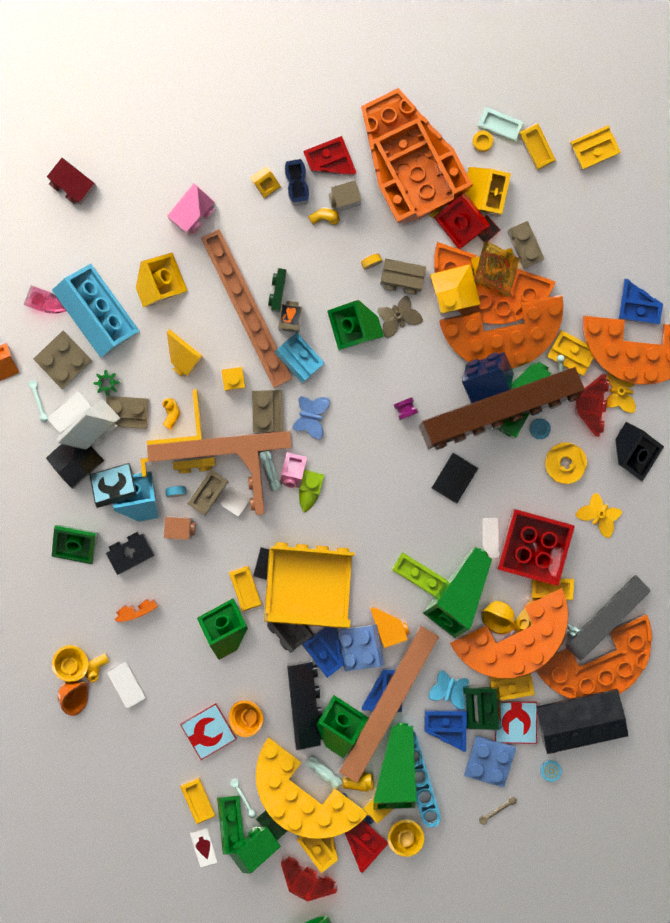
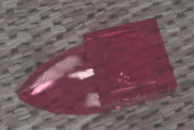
[24,285,66,314]

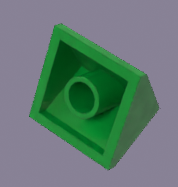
[51,525,99,564]

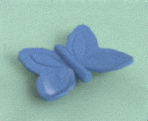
[292,396,330,439]

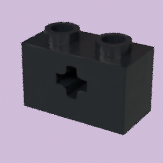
[106,532,155,575]

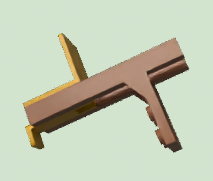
[140,389,292,515]

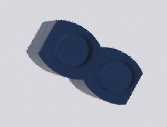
[285,159,309,205]

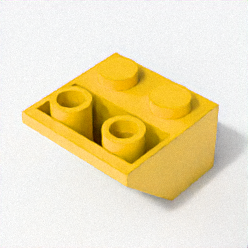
[465,167,511,217]

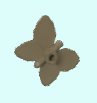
[377,295,423,338]

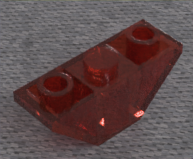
[575,374,609,437]
[281,856,338,902]

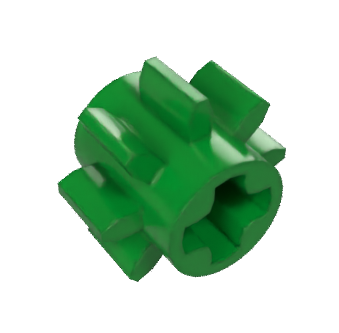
[93,370,120,396]

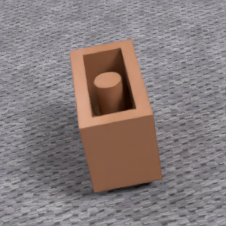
[164,516,196,540]

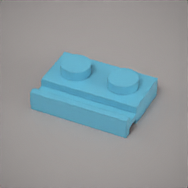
[274,332,324,383]

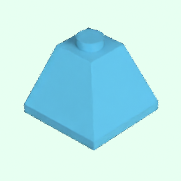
[113,471,159,522]

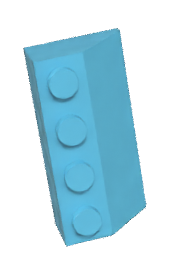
[52,264,139,358]

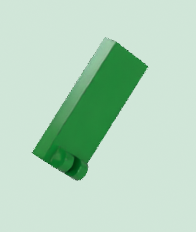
[217,796,244,855]

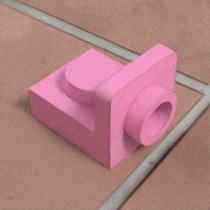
[280,453,307,488]

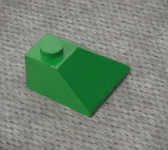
[327,300,384,350]
[197,598,248,660]
[316,695,369,758]

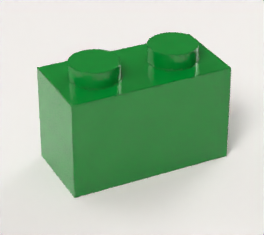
[228,826,281,874]

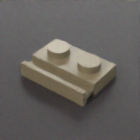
[252,390,283,433]
[106,396,149,429]

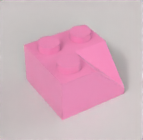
[167,184,215,236]

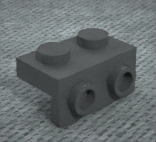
[267,622,314,653]

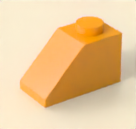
[370,606,410,648]

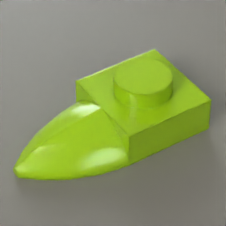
[299,470,324,512]

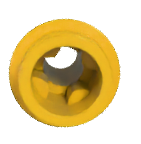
[343,771,374,792]

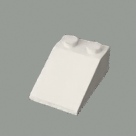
[55,400,120,449]

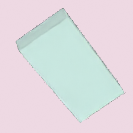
[478,107,524,142]

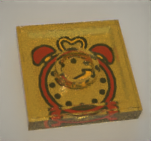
[474,242,520,297]

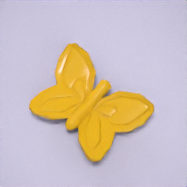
[605,374,636,413]
[575,493,622,538]

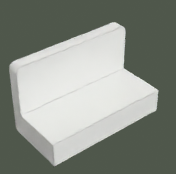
[47,392,92,434]

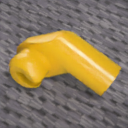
[308,208,340,225]
[162,398,180,430]
[85,653,110,683]

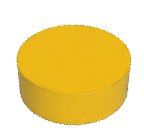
[472,131,493,152]
[361,253,383,270]

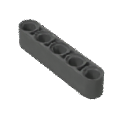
[565,575,651,661]

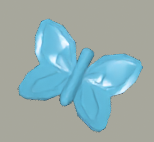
[428,670,469,710]

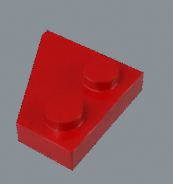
[303,136,357,175]
[345,820,388,873]

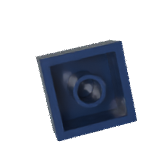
[462,352,514,403]

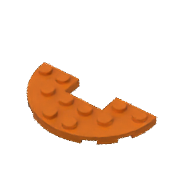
[434,242,556,325]
[439,295,563,369]
[582,316,670,385]
[450,588,569,679]
[536,614,652,699]

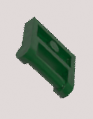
[463,686,502,730]

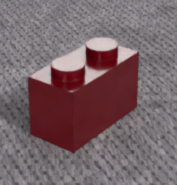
[47,157,97,205]

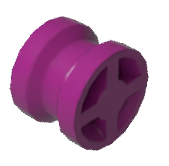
[394,397,418,420]

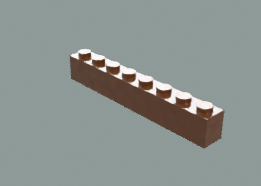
[419,367,585,450]

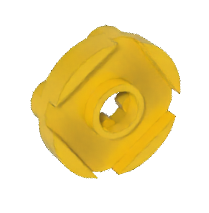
[545,442,587,484]

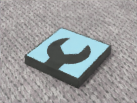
[89,463,137,508]

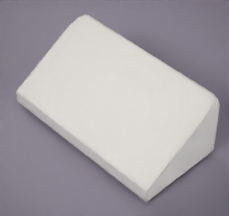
[216,484,250,517]
[107,662,146,709]

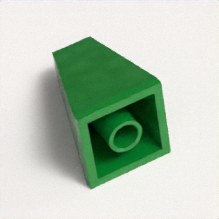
[497,362,552,439]
[423,547,492,638]
[373,723,416,810]

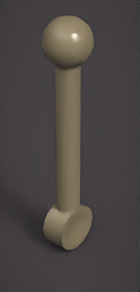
[479,797,517,825]

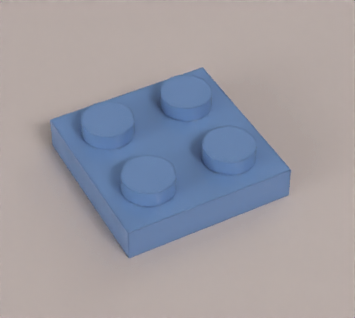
[337,624,384,671]
[464,735,516,787]

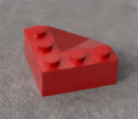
[496,508,575,586]

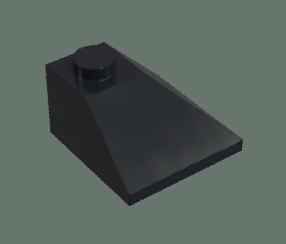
[615,422,664,482]
[46,444,105,489]

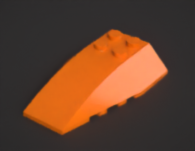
[361,88,473,223]

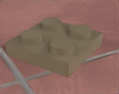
[33,330,92,389]

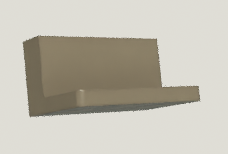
[187,469,229,516]

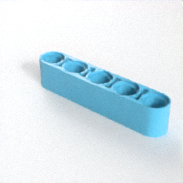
[413,729,441,827]

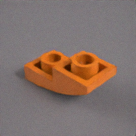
[115,599,159,622]

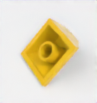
[136,253,188,307]
[430,264,481,315]
[167,329,204,377]

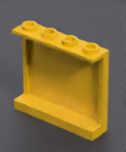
[264,542,355,629]

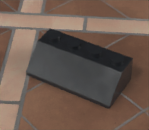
[287,660,323,750]
[536,689,629,754]

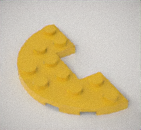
[256,737,368,839]

